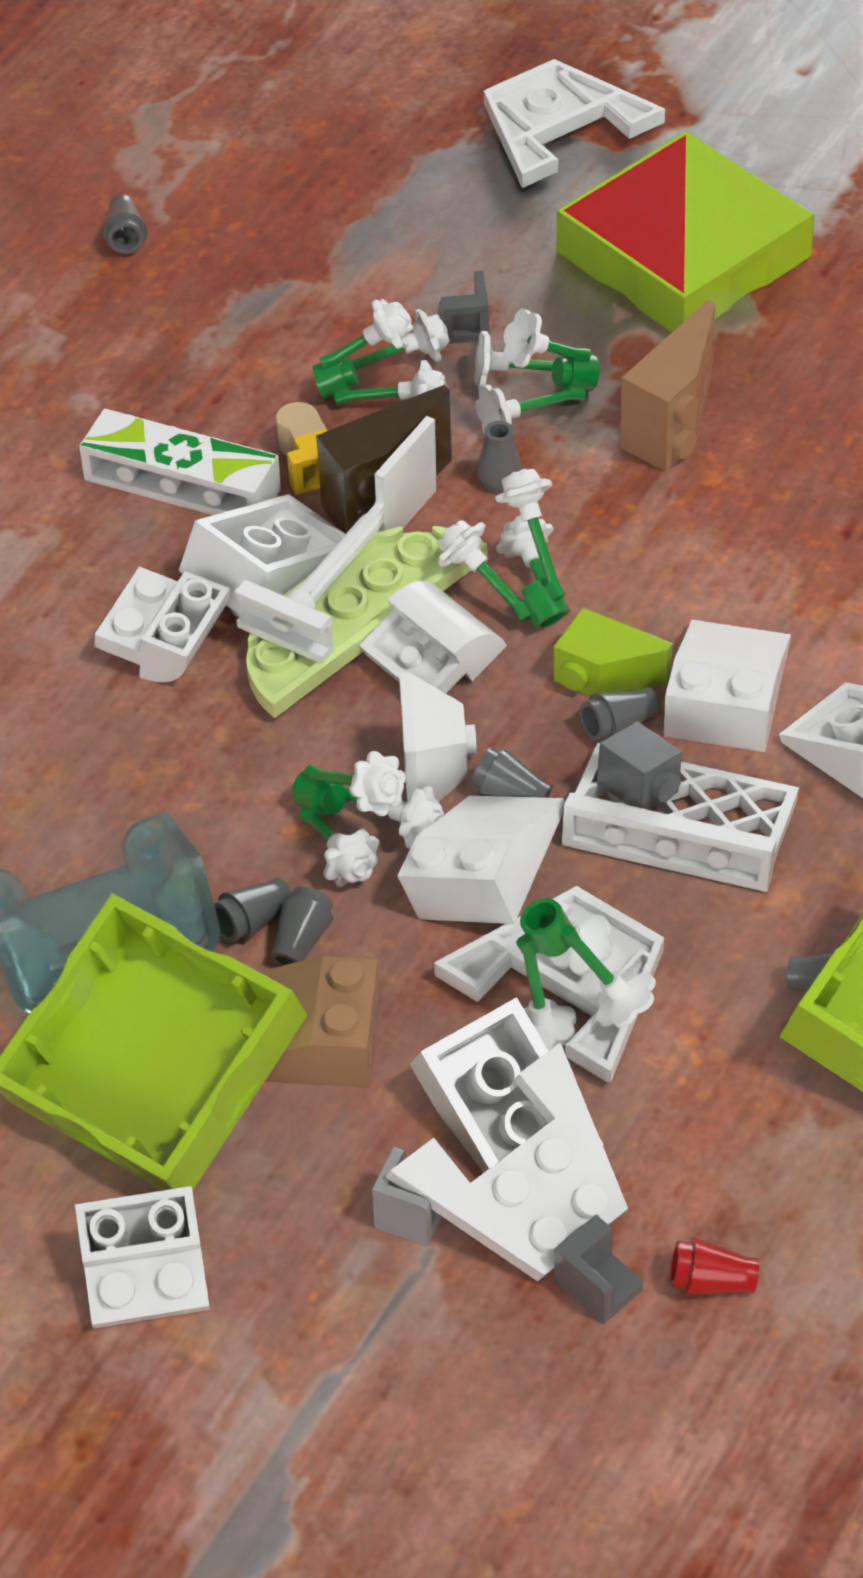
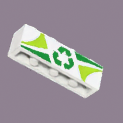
[79,408,281,515]

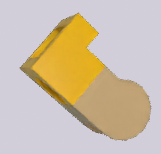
[276,402,327,495]

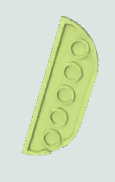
[246,526,488,718]

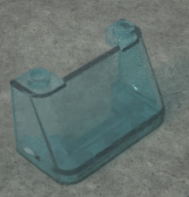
[0,811,220,1013]

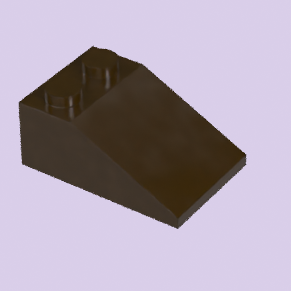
[316,384,452,534]

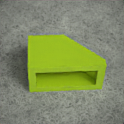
[554,608,673,696]

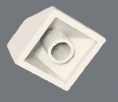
[399,672,477,801]

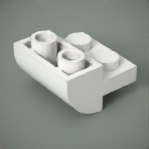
[94,566,230,682]
[359,581,507,693]
[75,1186,210,1329]

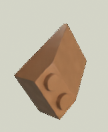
[620,301,715,472]
[259,955,380,1087]

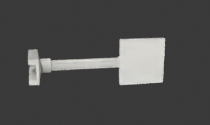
[234,416,436,664]

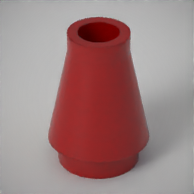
[670,1237,759,1296]

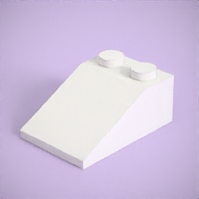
[179,494,346,617]
[664,620,791,752]
[779,682,863,798]
[398,795,565,924]
[409,998,604,1173]

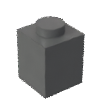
[597,721,682,810]

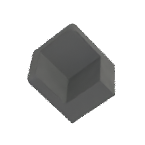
[439,271,489,344]
[554,1214,643,1324]

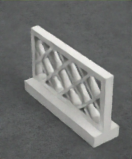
[562,743,799,892]

